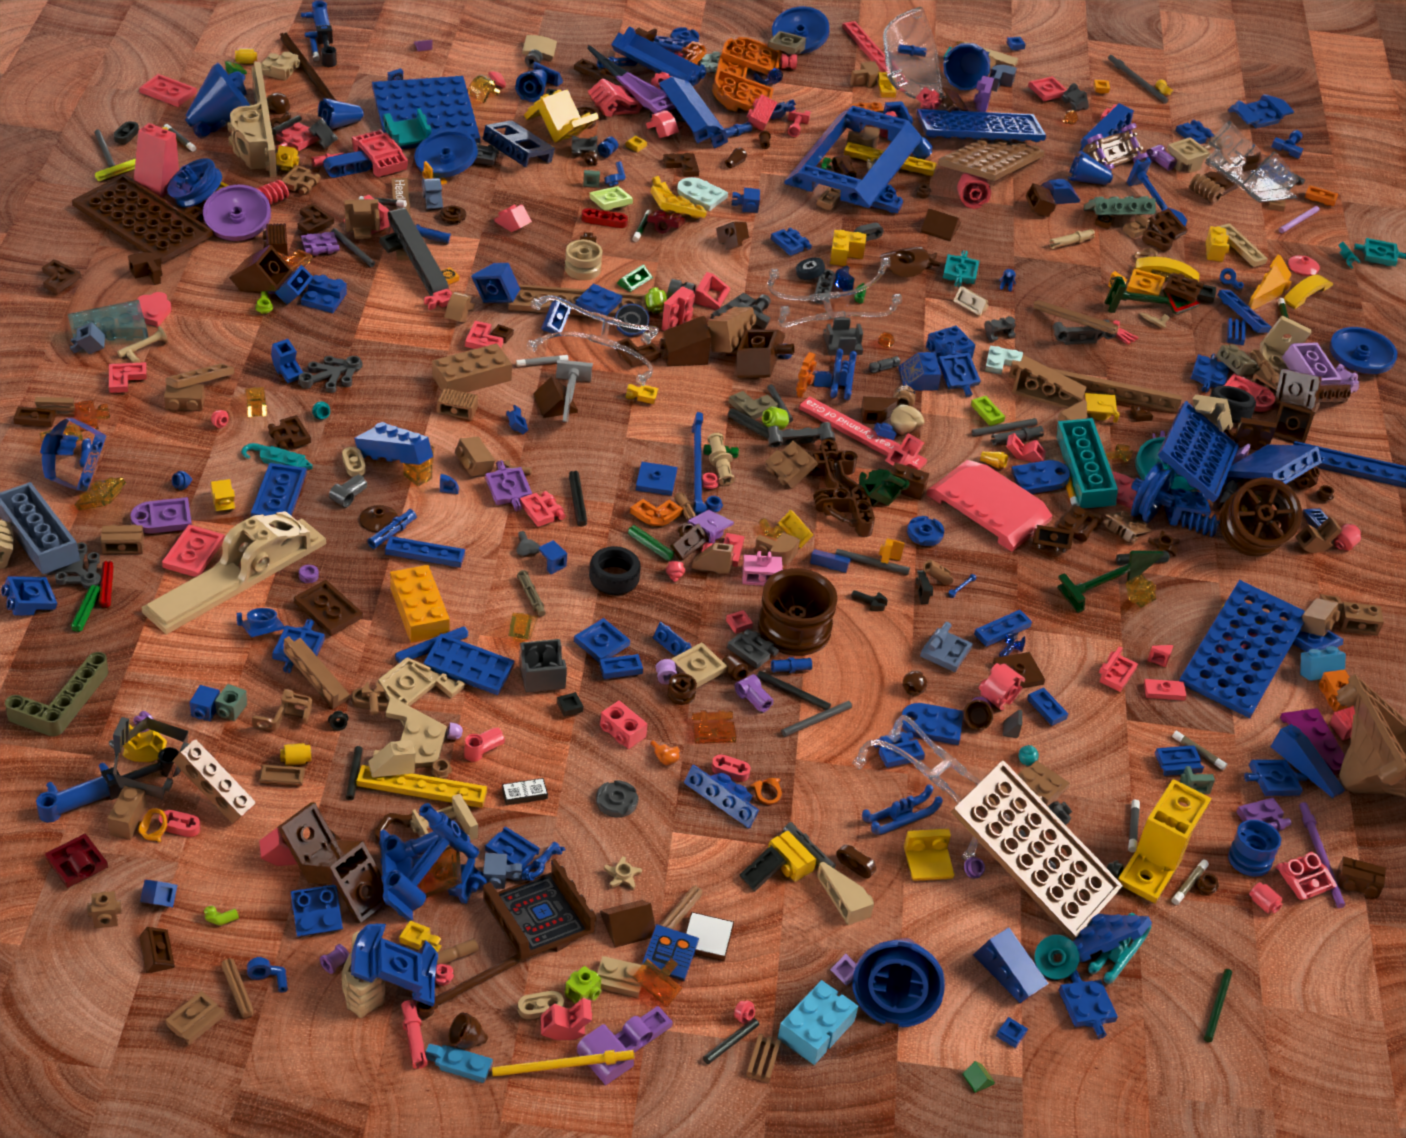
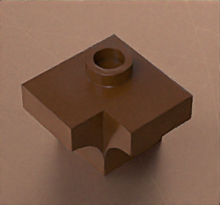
[716,222,749,250]

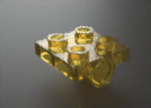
[74,477,126,510]

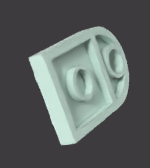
[677,177,728,211]

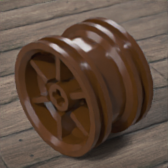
[1219,477,1302,557]

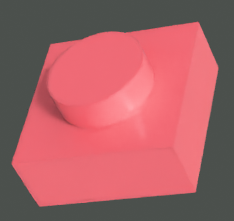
[726,610,753,634]

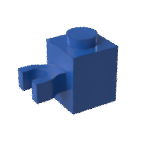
[731,188,760,213]

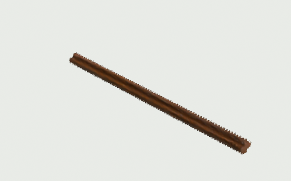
[280,32,337,101]

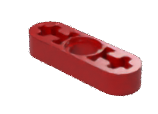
[581,208,628,228]

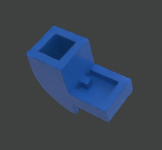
[271,339,304,383]

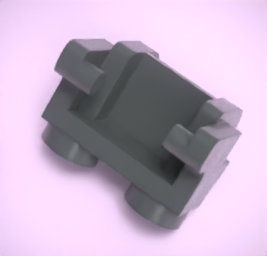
[1062,83,1089,111]
[308,118,338,149]
[571,136,598,156]
[984,316,1016,343]

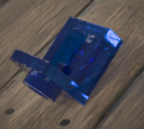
[834,265,855,294]

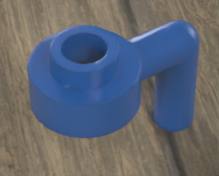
[604,161,626,186]
[1219,268,1244,291]
[247,957,288,993]

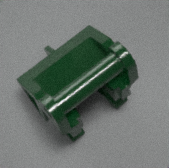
[859,469,909,506]

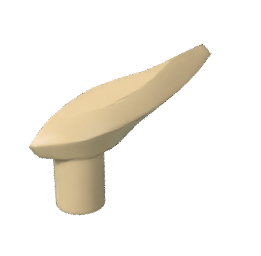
[1140,312,1170,328]

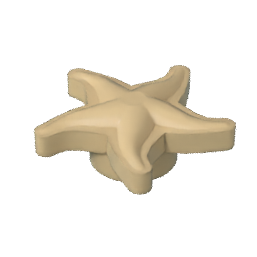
[604,857,642,890]

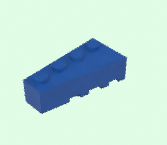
[1080,103,1134,151]

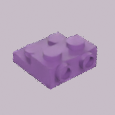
[974,76,994,112]

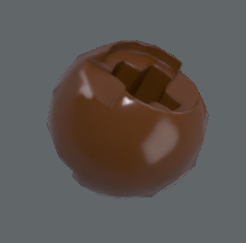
[902,671,928,696]

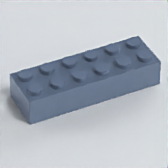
[0,482,80,574]

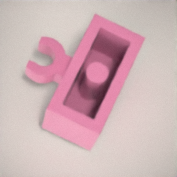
[742,551,782,586]

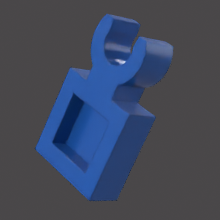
[771,99,796,120]

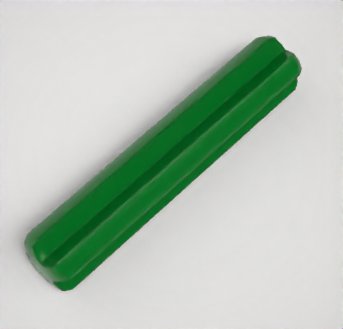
[628,525,674,561]
[71,585,100,632]

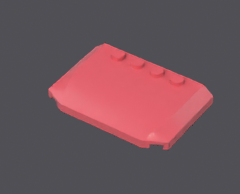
[926,460,1052,552]

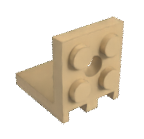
[1259,316,1311,374]

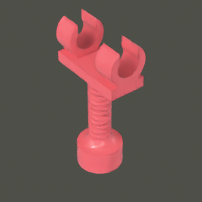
[788,109,811,137]

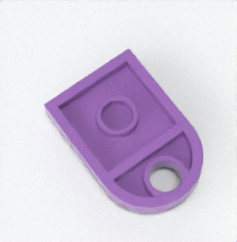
[131,497,192,533]

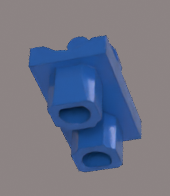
[447,858,487,903]

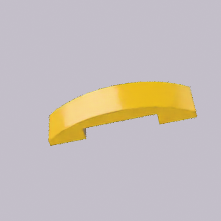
[1135,257,1199,282]
[1283,275,1333,309]

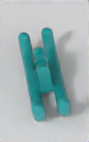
[1088,913,1151,984]

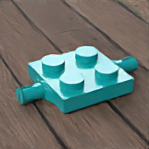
[1354,238,1406,267]
[943,250,979,288]

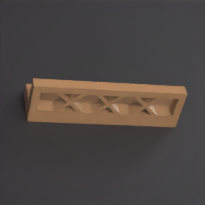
[284,636,350,709]

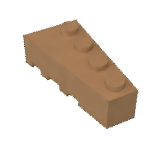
[1012,355,1086,409]

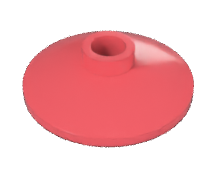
[1288,255,1320,276]

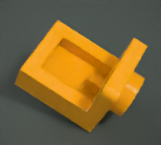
[879,538,905,564]

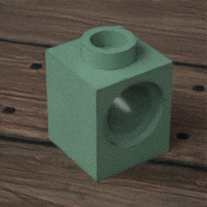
[215,684,247,721]

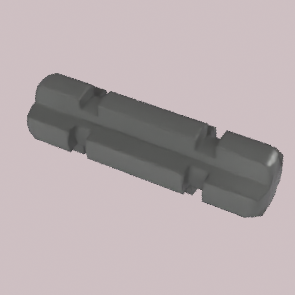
[869,356,901,373]

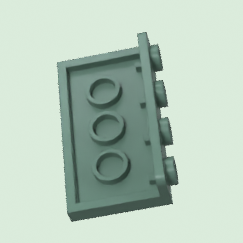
[1084,196,1156,215]

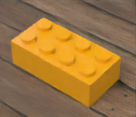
[390,565,450,643]

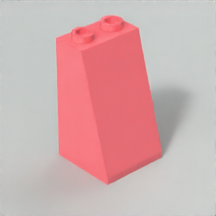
[134,123,179,198]

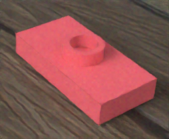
[1144,679,1186,701]

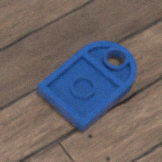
[1011,460,1070,494]
[901,703,963,746]

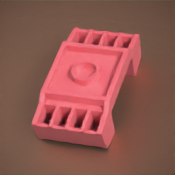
[352,129,408,178]

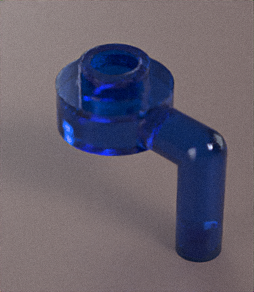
[753,68,783,86]
[193,120,226,138]

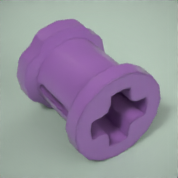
[320,944,349,974]

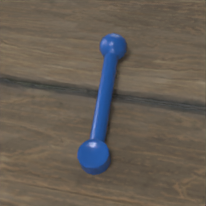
[948,574,976,598]

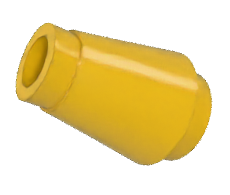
[980,451,1008,469]

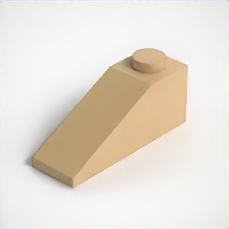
[817,862,874,925]

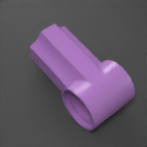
[1146,145,1177,171]
[735,674,774,713]

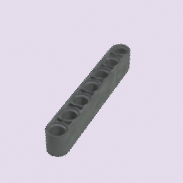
[388,208,449,296]

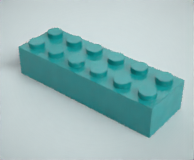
[1056,418,1118,509]

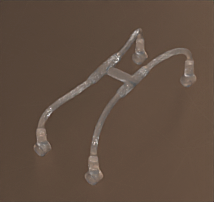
[768,257,902,327]
[527,295,659,386]
[852,715,1011,861]

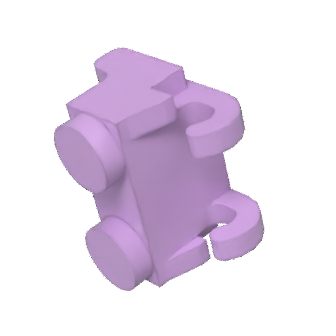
[1335,364,1359,393]

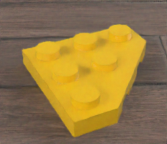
[650,186,707,219]

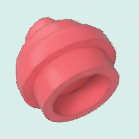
[666,561,685,582]

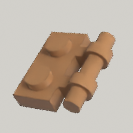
[281,165,321,195]

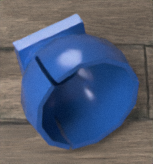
[944,43,990,90]

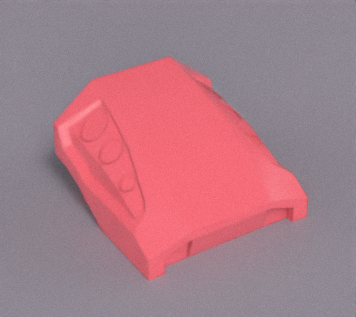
[1275,852,1337,901]

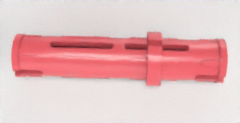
[401,1000,428,1069]

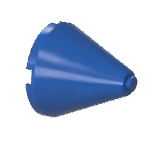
[185,62,253,128]
[853,938,945,1027]

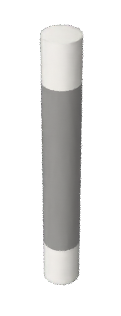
[516,355,569,367]

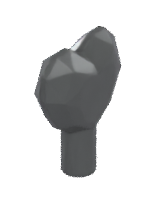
[516,531,540,556]

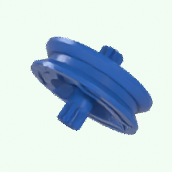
[167,158,222,207]
[1131,462,1176,523]

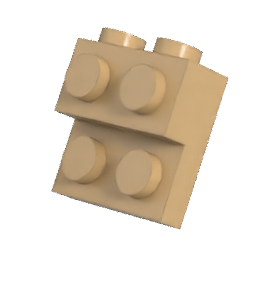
[261,52,300,81]

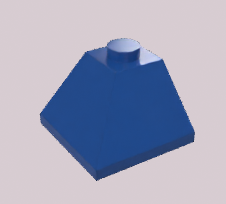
[1041,179,1080,204]

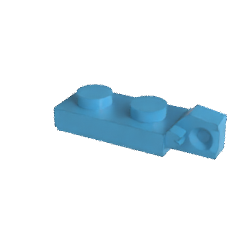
[425,1044,493,1083]

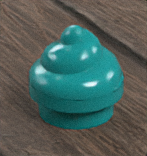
[312,401,330,420]
[1018,745,1039,766]

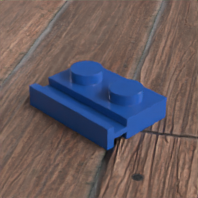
[1155,745,1204,776]
[485,826,539,870]

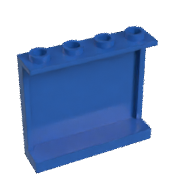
[1225,444,1322,486]

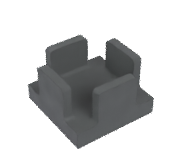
[823,318,863,355]

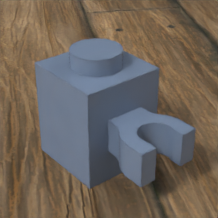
[70,322,105,354]
[483,853,522,889]

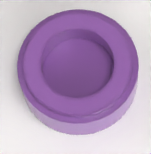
[299,565,319,583]

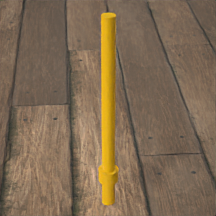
[492,1050,635,1077]

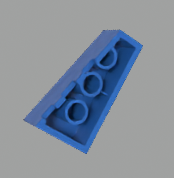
[354,422,433,465]

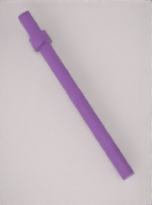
[1299,802,1345,908]

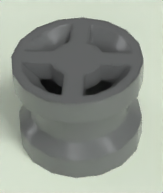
[525,49,543,68]

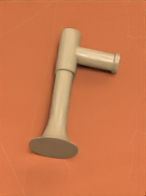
[117,326,168,363]

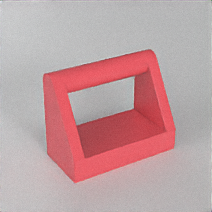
[694,272,730,310]

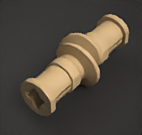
[707,433,735,486]

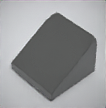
[1003,710,1023,738]

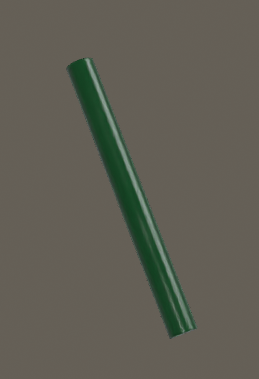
[1204,969,1233,1042]

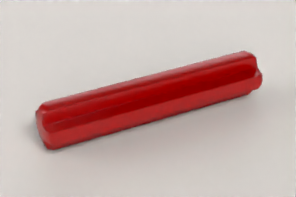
[99,561,114,608]

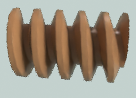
[1189,174,1225,203]

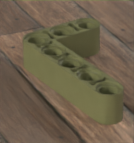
[5,652,109,736]

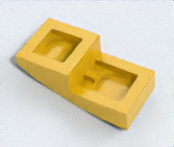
[878,72,896,98]

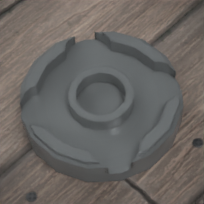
[596,780,639,817]

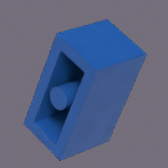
[275,265,313,305]

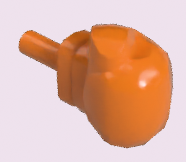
[650,740,680,766]

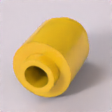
[235,48,257,64]
[280,743,311,766]

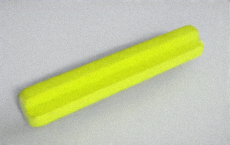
[95,158,136,182]

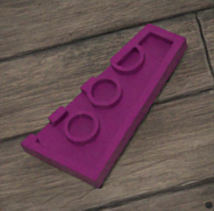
[1280,708,1345,775]

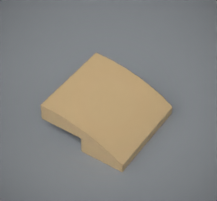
[522,35,557,61]

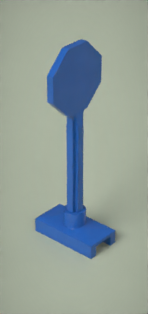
[1127,157,1187,227]

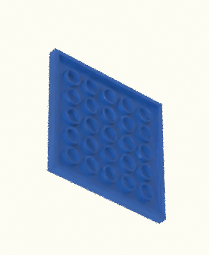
[372,76,481,149]

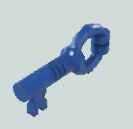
[521,842,565,881]

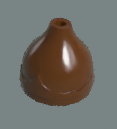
[448,1012,488,1049]

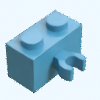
[1300,646,1346,681]

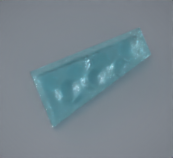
[67,300,148,340]

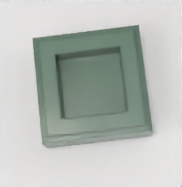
[583,170,600,188]

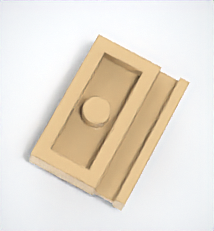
[597,956,646,998]

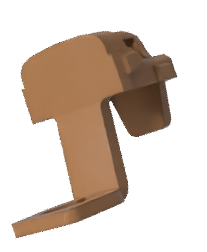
[252,689,312,731]

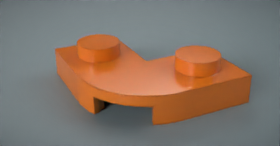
[683,41,707,65]
[630,499,683,526]

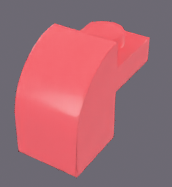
[646,110,679,138]
[540,998,592,1040]

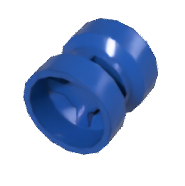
[597,136,619,158]

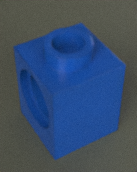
[190,685,220,721]

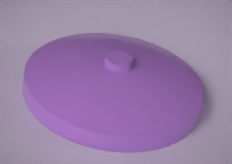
[203,185,271,241]

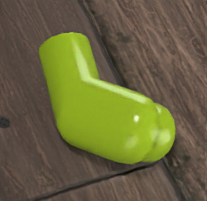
[204,906,239,926]

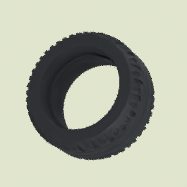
[1210,386,1256,423]
[589,546,641,595]

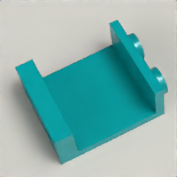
[384,108,431,146]

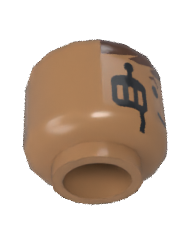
[893,385,916,407]

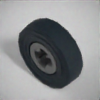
[796,257,825,280]

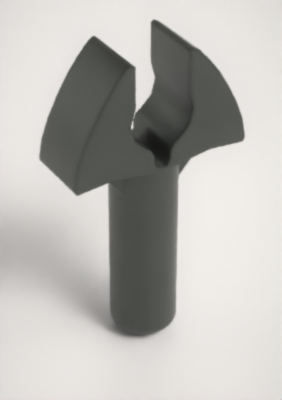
[851,590,888,611]

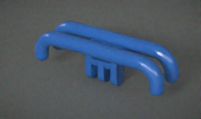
[830,349,857,401]
[862,784,943,835]

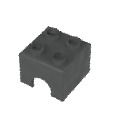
[519,639,567,693]

